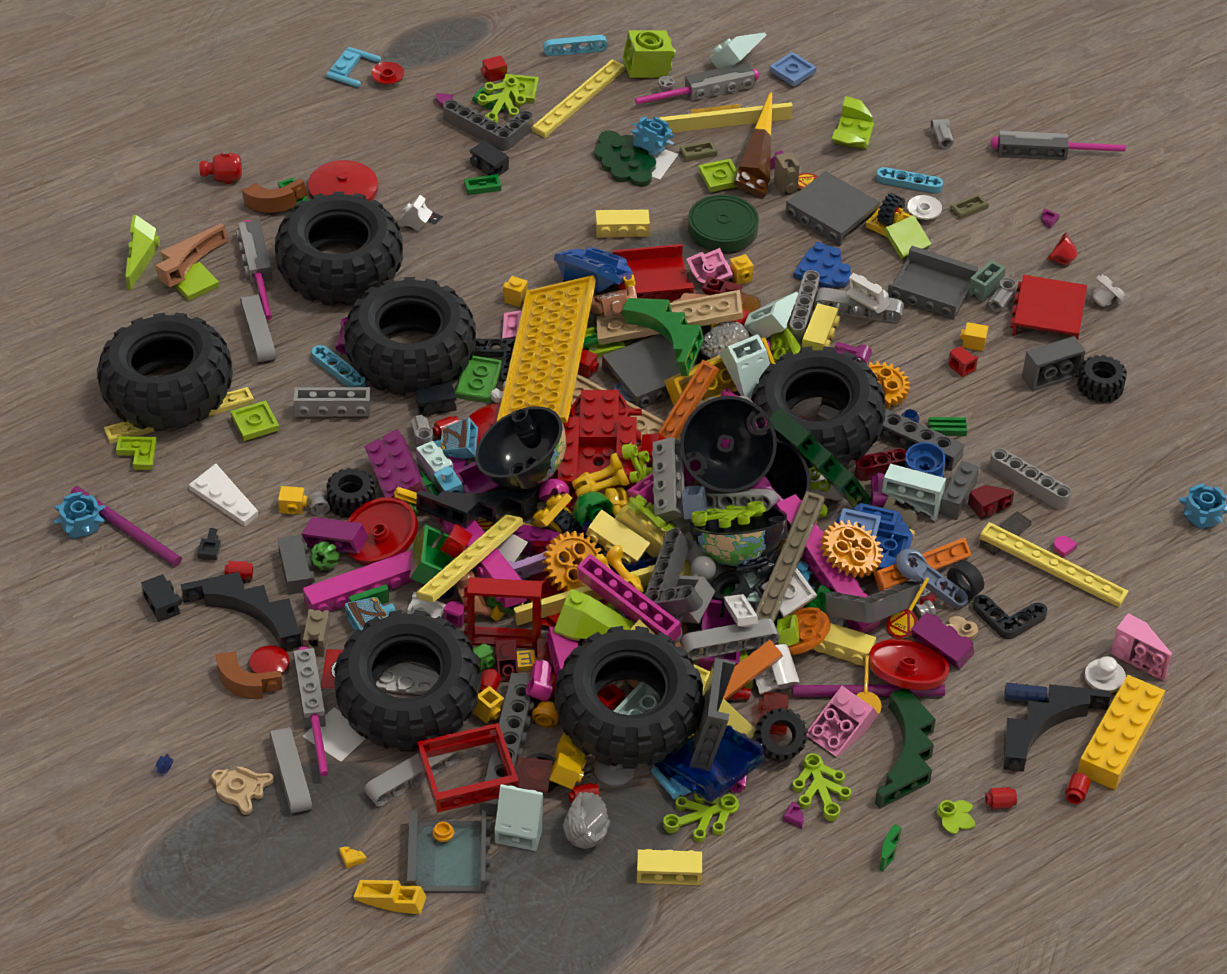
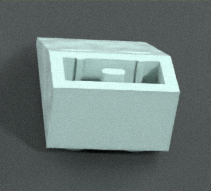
[744,292,798,338]
[720,334,770,399]
[495,785,543,851]

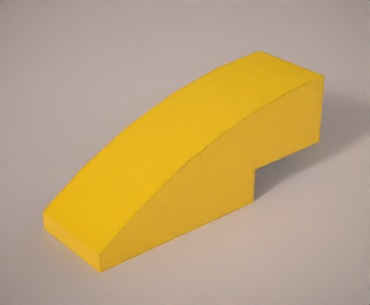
[353,880,427,914]

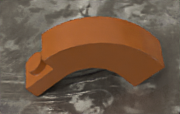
[242,178,307,213]
[216,651,283,699]

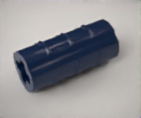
[1004,682,1047,703]

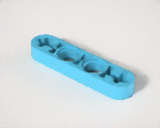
[543,35,608,56]
[876,167,943,193]
[312,345,366,387]

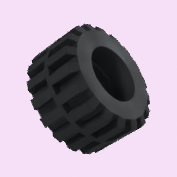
[1077,355,1127,403]
[326,467,376,518]
[753,708,808,762]

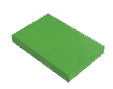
[455,356,503,403]

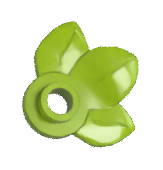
[937,800,976,835]

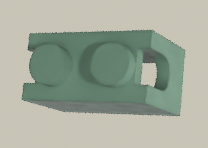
[968,260,1006,302]

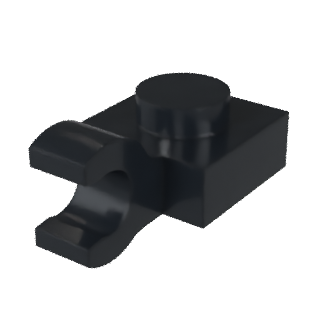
[197,528,221,560]

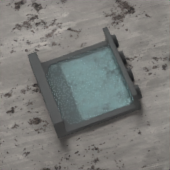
[407,811,490,893]

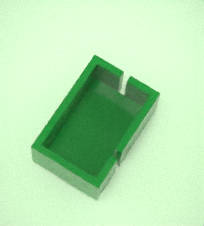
[410,525,454,593]

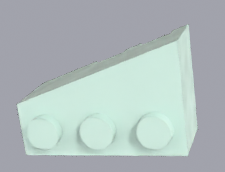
[882,464,946,521]

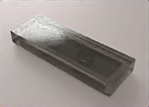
[979,511,1032,556]

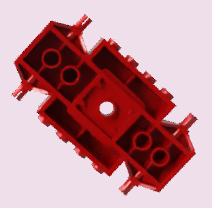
[556,390,642,530]

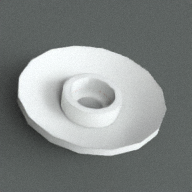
[907,195,942,220]

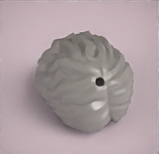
[700,321,749,359]
[563,792,610,849]

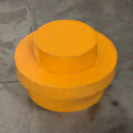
[433,822,454,842]

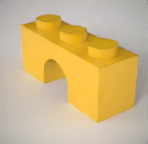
[549,732,587,789]

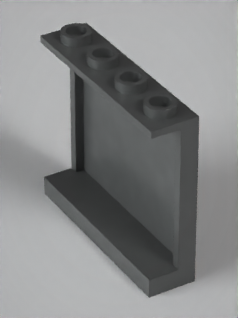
[785,171,880,246]
[888,246,978,320]
[602,334,694,408]
[689,658,736,771]

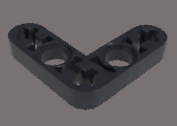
[473,339,515,384]
[973,595,1048,639]

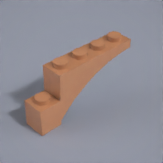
[155,224,229,287]

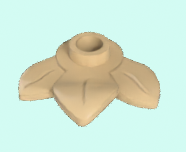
[946,616,978,640]

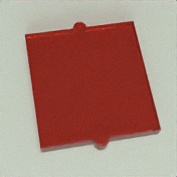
[516,757,553,793]

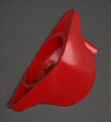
[1047,232,1078,265]

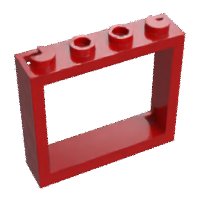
[464,577,542,649]
[418,723,519,813]

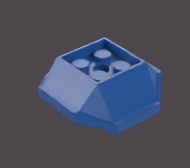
[553,247,633,293]
[836,503,913,573]

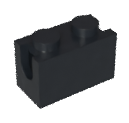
[470,140,509,176]
[415,382,457,416]
[141,574,182,622]

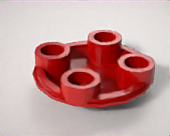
[249,645,290,673]

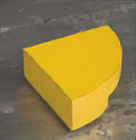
[339,847,367,869]

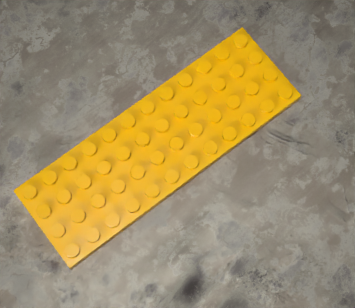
[497,275,596,424]

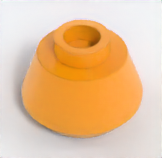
[532,701,559,728]

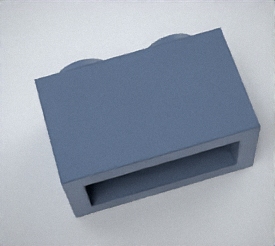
[682,485,707,521]

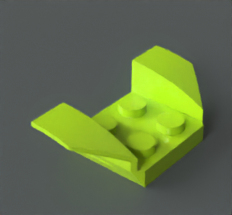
[832,96,874,150]

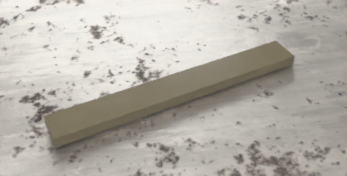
[755,491,825,622]

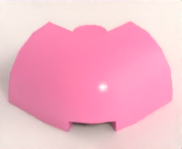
[686,248,733,284]

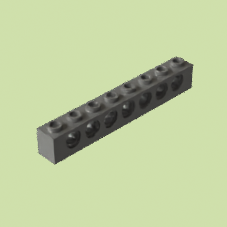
[821,398,964,471]
[480,673,535,817]

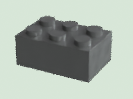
[1022,336,1086,392]

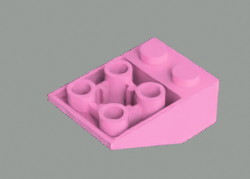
[1111,613,1172,681]
[806,686,879,757]

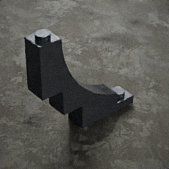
[416,479,548,528]
[181,572,301,650]
[1003,684,1111,772]

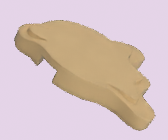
[212,767,274,815]

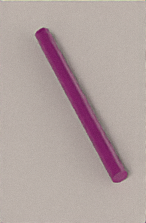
[71,486,182,567]
[792,684,945,697]

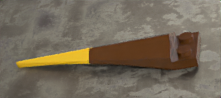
[733,92,772,199]

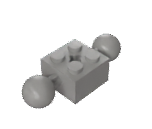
[672,556,716,644]

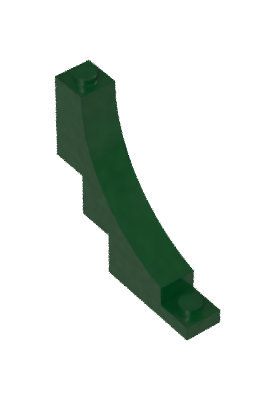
[770,408,872,509]
[875,688,936,809]

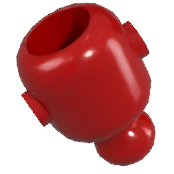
[199,152,242,184]

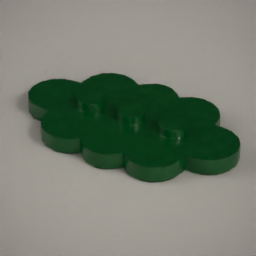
[594,130,656,186]

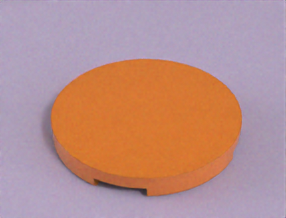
[775,607,831,655]

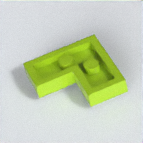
[116,436,157,470]

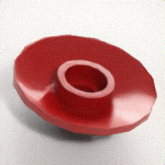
[371,62,404,84]

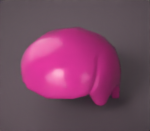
[539,479,570,502]

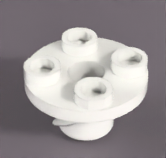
[1092,274,1126,307]
[1085,656,1126,693]

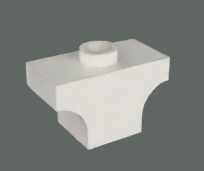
[397,195,433,232]

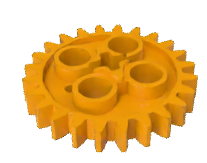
[868,361,910,409]
[820,520,883,578]
[542,531,601,592]

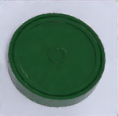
[688,194,759,252]

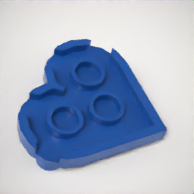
[793,242,851,289]

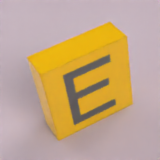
[517,650,536,672]

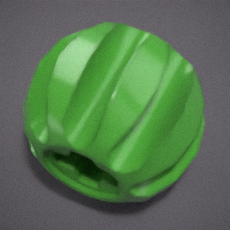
[310,542,339,571]

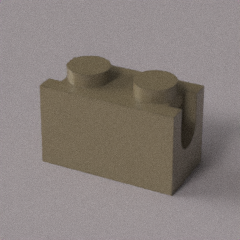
[774,152,800,194]
[303,609,330,657]

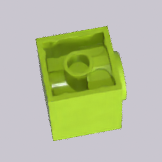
[622,30,675,78]

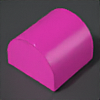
[443,601,464,628]

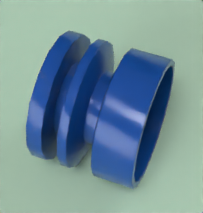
[905,442,945,478]

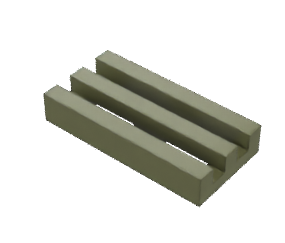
[679,140,718,162]
[950,194,989,219]

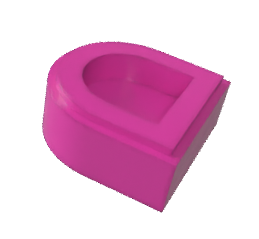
[1053,536,1077,558]

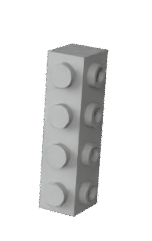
[294,387,371,417]
[652,437,684,521]

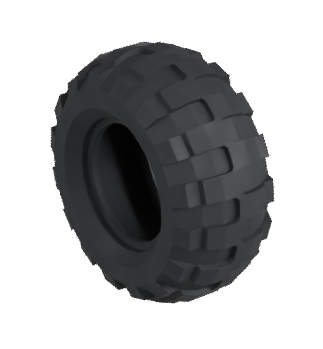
[275,191,403,306]
[344,277,476,396]
[97,313,233,431]
[751,346,885,468]
[333,610,481,751]
[555,626,704,769]

